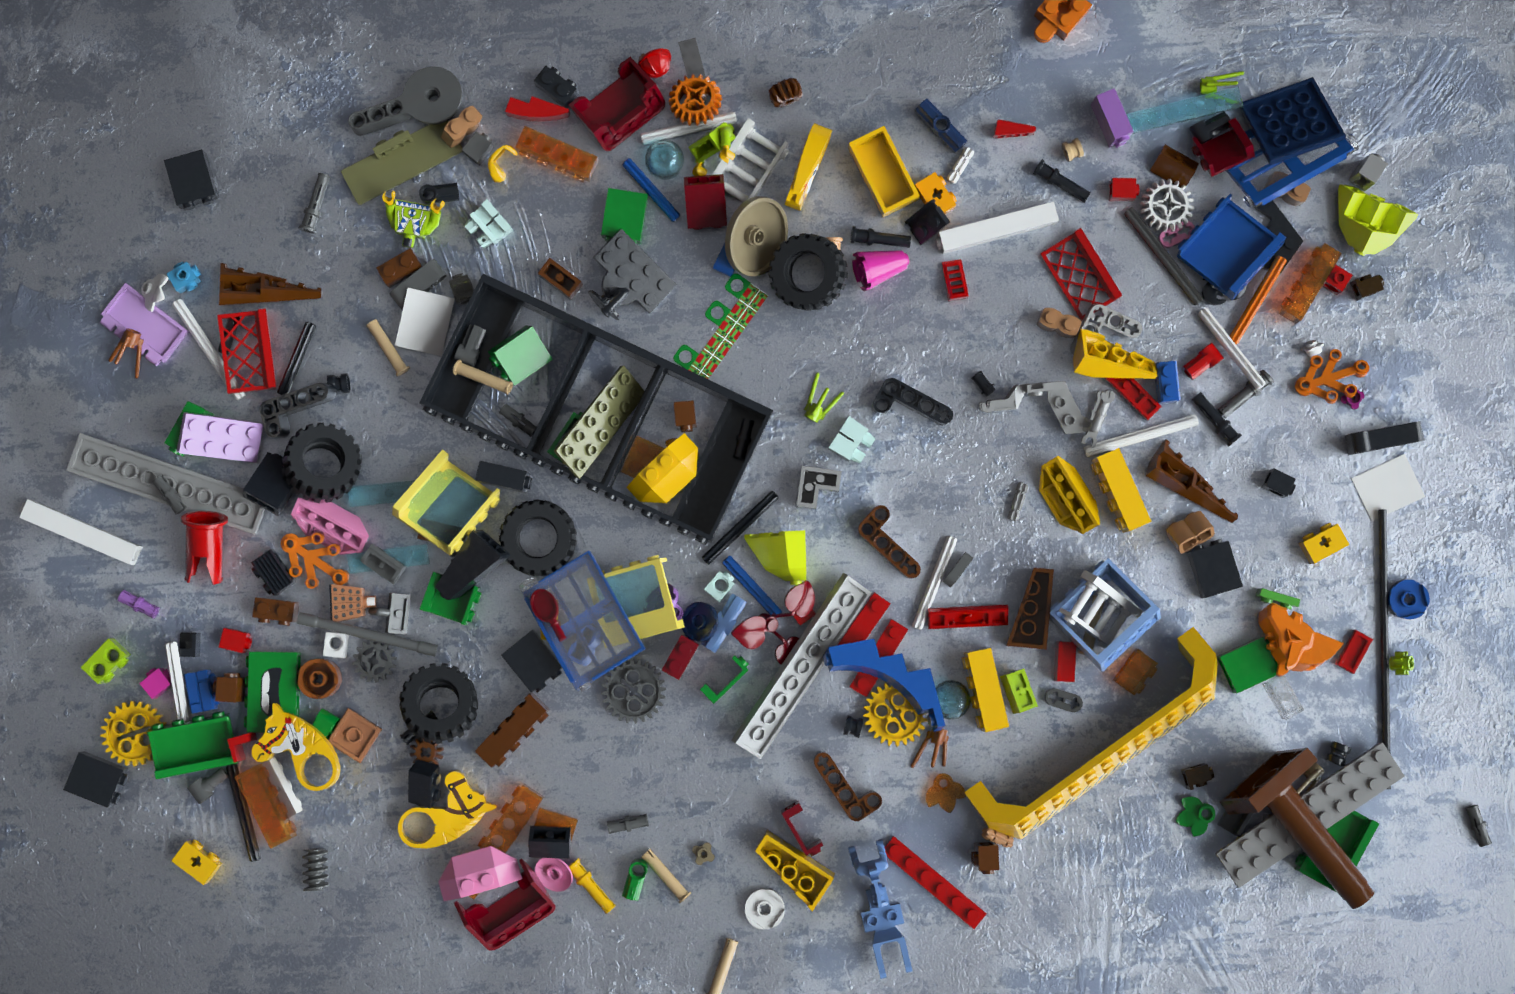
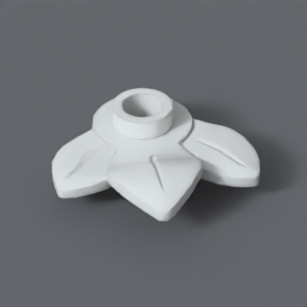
[141,274,168,312]

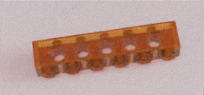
[469,784,544,899]

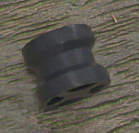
[843,715,863,738]

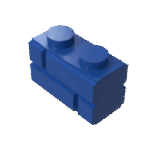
[1155,361,1181,404]
[184,669,220,714]

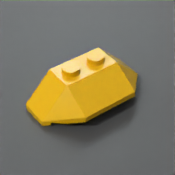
[626,433,698,503]
[1039,456,1100,534]

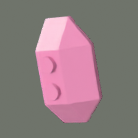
[291,498,369,555]
[438,846,522,901]

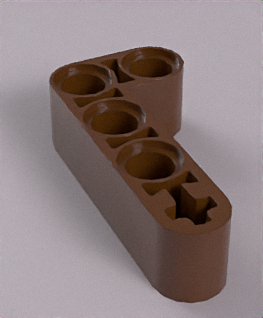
[858,505,921,579]
[813,752,882,821]

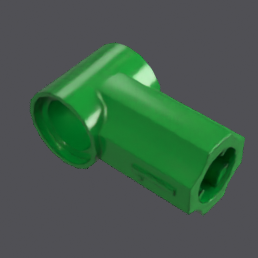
[622,858,648,901]

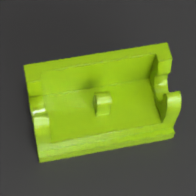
[1000,668,1038,714]

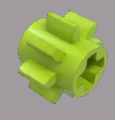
[1389,651,1414,675]

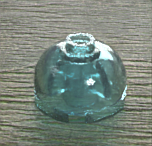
[645,139,684,180]
[935,680,971,720]

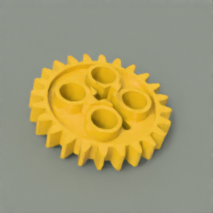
[863,683,928,747]
[100,701,167,766]

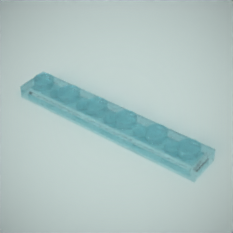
[1126,87,1243,134]

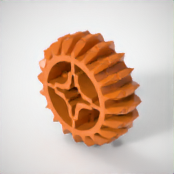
[668,74,722,126]

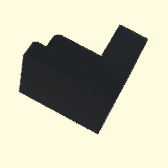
[178,632,201,657]

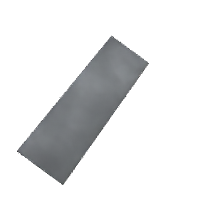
[678,38,711,106]

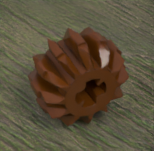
[768,78,803,108]
[410,738,444,765]

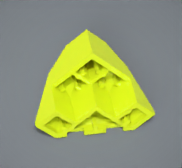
[1338,184,1418,256]
[744,530,806,585]

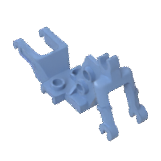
[848,839,912,979]

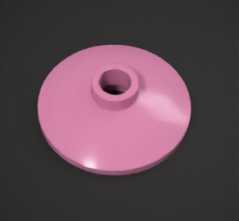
[535,858,573,892]

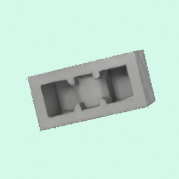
[1348,153,1388,191]

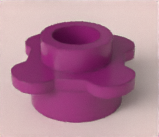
[1341,388,1365,410]

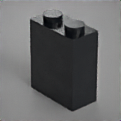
[164,149,219,210]
[243,452,294,516]
[475,461,533,493]
[1187,538,1243,598]
[501,630,562,693]
[63,751,129,808]

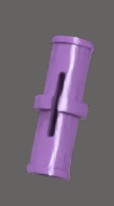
[118,590,160,619]

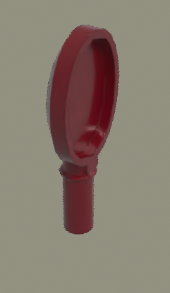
[530,589,566,642]

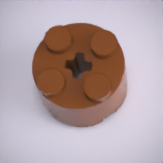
[298,658,342,699]

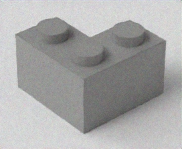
[796,466,842,509]

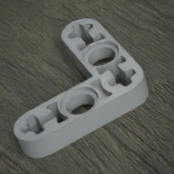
[1071,303,1142,355]

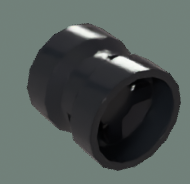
[327,373,351,393]
[1325,741,1352,767]

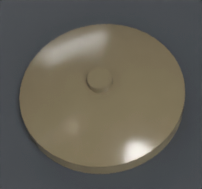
[725,196,788,276]

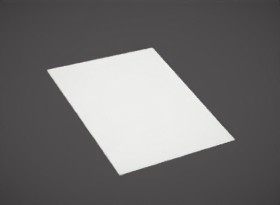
[395,288,455,356]
[1351,454,1425,521]

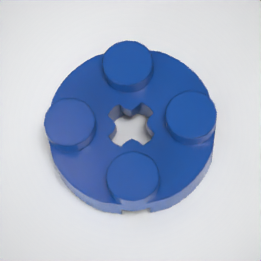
[1388,580,1430,620]

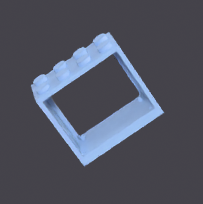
[1050,558,1161,672]

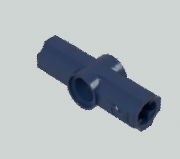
[914,98,968,153]

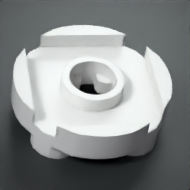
[745,888,785,929]

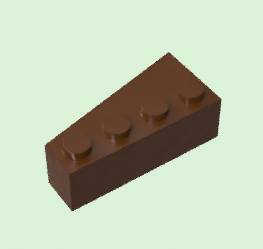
[1006,568,1054,650]
[475,693,550,768]

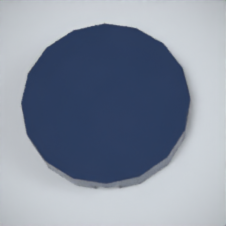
[682,602,718,642]

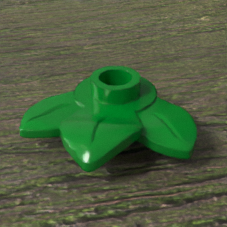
[1176,797,1216,837]

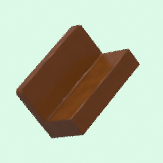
[1150,144,1199,188]

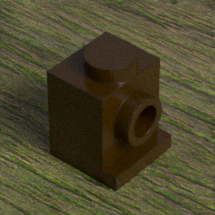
[1350,274,1384,301]
[1181,763,1215,790]

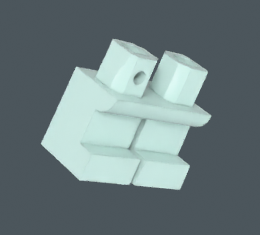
[464,199,513,249]
[828,416,875,464]

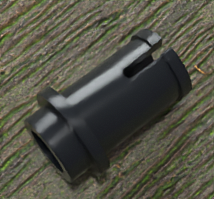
[971,371,996,397]

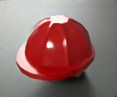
[638,48,671,79]

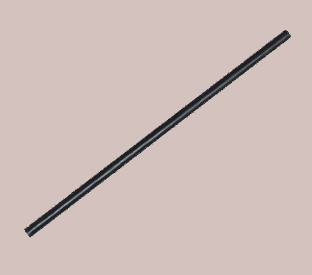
[1378,509,1391,789]

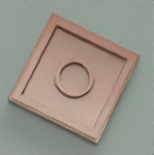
[328,708,382,763]

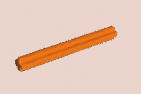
[1229,255,1287,344]

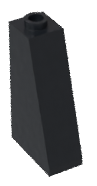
[435,530,510,600]

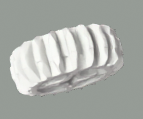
[1140,179,1194,232]

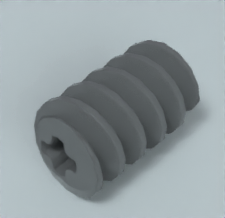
[302,848,329,891]

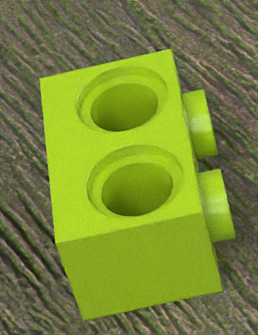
[80,638,131,684]

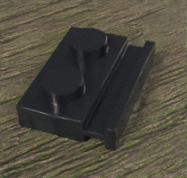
[905,199,950,245]

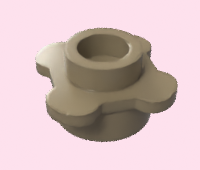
[692,842,715,865]

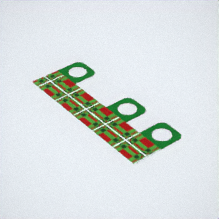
[673,273,769,379]

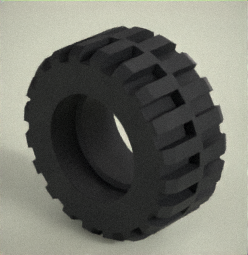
[768,233,848,311]
[282,423,362,503]
[499,499,577,576]
[399,663,478,744]

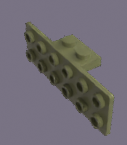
[341,121,463,205]
[554,366,644,478]

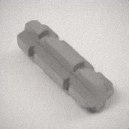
[1008,482,1028,521]

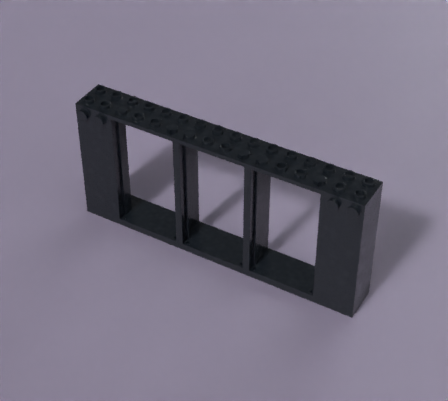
[419,274,773,545]

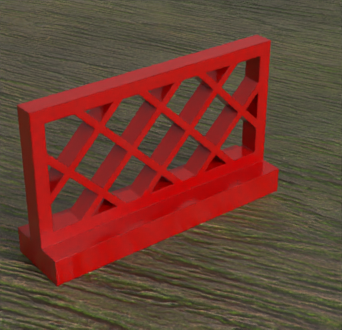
[1040,228,1123,321]
[217,308,276,394]

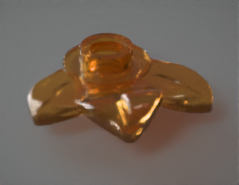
[926,773,966,813]

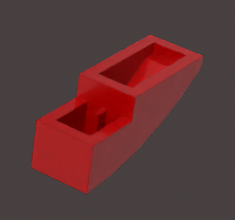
[505,96,570,122]

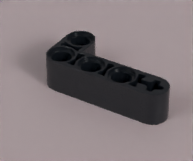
[872,378,953,426]
[260,383,337,438]
[1345,421,1425,455]

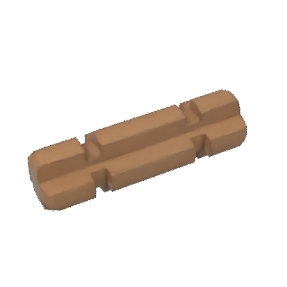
[982,828,1014,848]

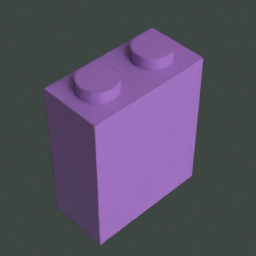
[1091,88,1134,148]

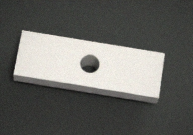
[261,757,302,818]

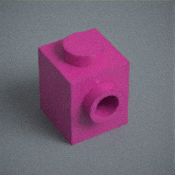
[139,668,172,699]

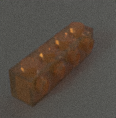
[515,126,599,182]
[1279,243,1342,324]
[235,764,297,849]

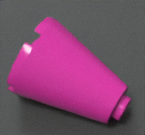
[852,250,909,291]

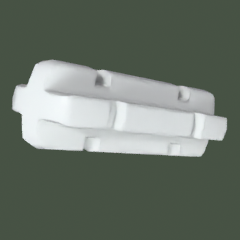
[947,147,974,184]

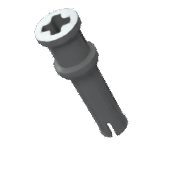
[298,173,330,234]
[1218,369,1274,419]

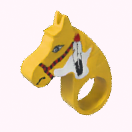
[784,123,833,211]
[251,703,340,791]

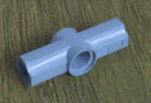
[701,593,747,653]

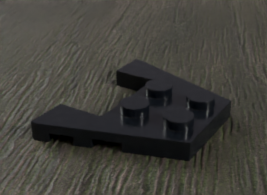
[1254,200,1303,274]

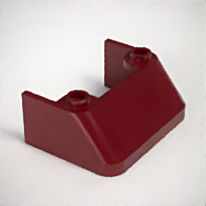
[454,858,556,951]

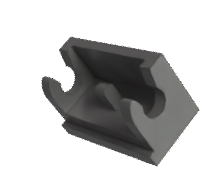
[361,544,407,585]

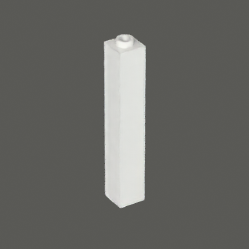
[935,202,1059,254]
[19,499,143,565]

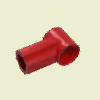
[1182,343,1224,380]

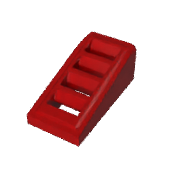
[993,119,1036,138]
[942,259,969,301]

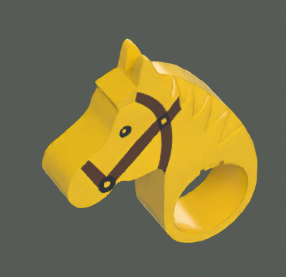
[398,770,497,849]

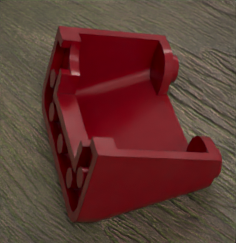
[569,56,666,151]

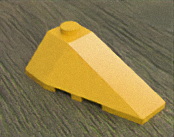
[1073,329,1157,379]

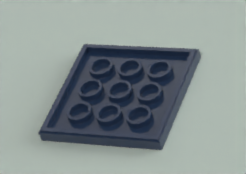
[1239,77,1346,165]

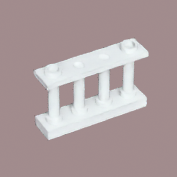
[712,118,789,202]
[1059,570,1143,649]

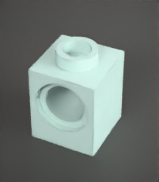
[704,571,735,602]

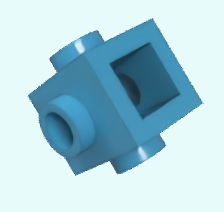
[166,262,201,293]

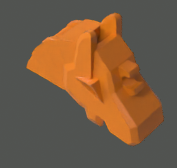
[1258,602,1344,676]

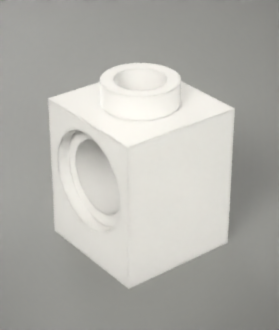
[323,631,349,658]

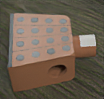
[329,584,377,622]

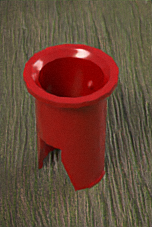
[181,511,228,585]

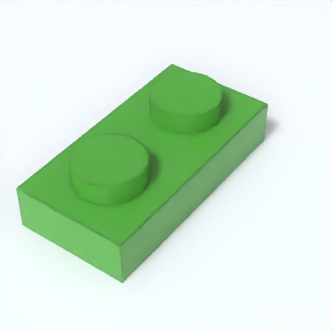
[1256,588,1300,610]

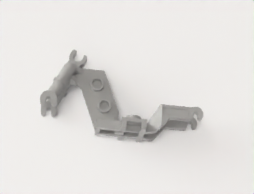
[979,381,1115,447]

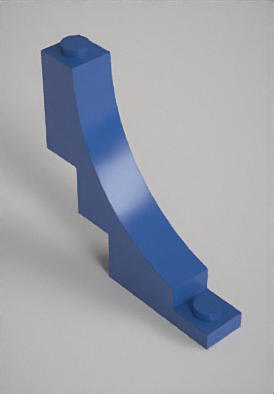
[823,638,946,732]

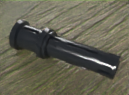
[1033,159,1091,203]
[850,226,911,248]
[1192,392,1242,447]

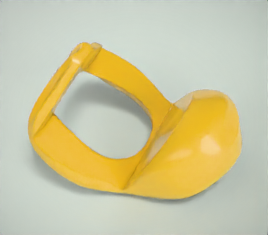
[488,145,518,183]

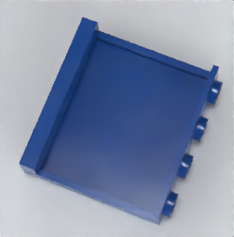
[1177,194,1286,300]

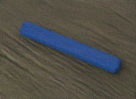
[622,158,680,222]
[722,556,783,619]

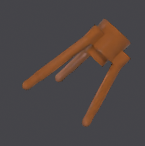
[108,328,144,379]
[911,729,949,768]

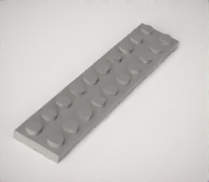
[66,433,265,535]
[731,573,872,759]
[1215,742,1405,888]

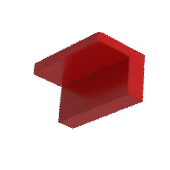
[1054,641,1076,682]
[227,733,258,763]

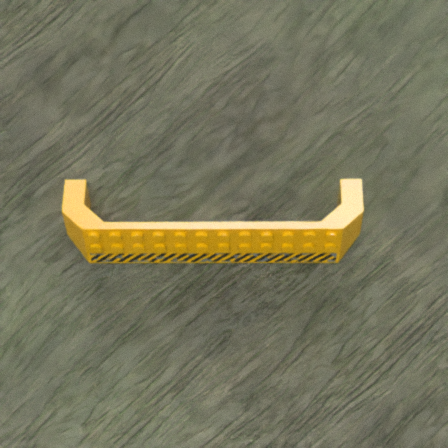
[964,627,1218,839]

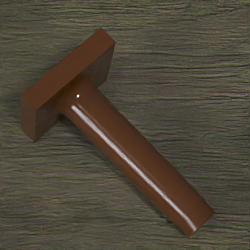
[1220,747,1375,909]

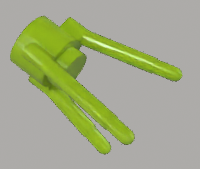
[1200,71,1244,105]
[803,372,844,423]

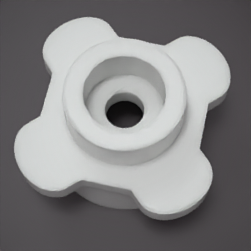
[1301,340,1324,357]

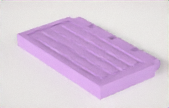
[100,283,189,366]

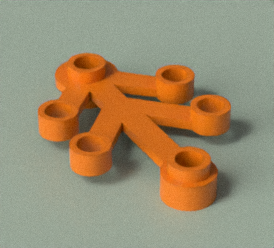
[1295,349,1369,404]
[281,532,349,589]

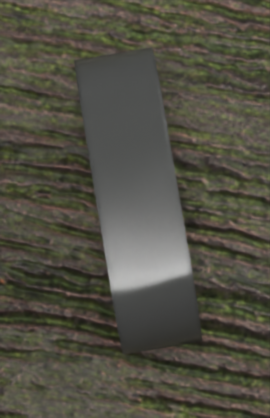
[943,552,973,588]
[1045,688,1083,712]

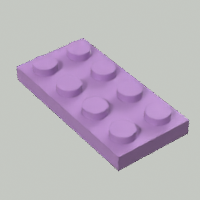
[177,412,263,463]

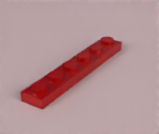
[884,836,987,929]

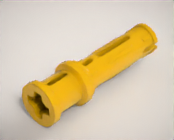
[568,858,616,914]

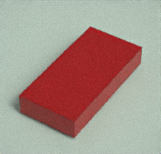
[1335,630,1373,674]

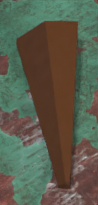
[219,263,321,305]
[1146,439,1238,523]

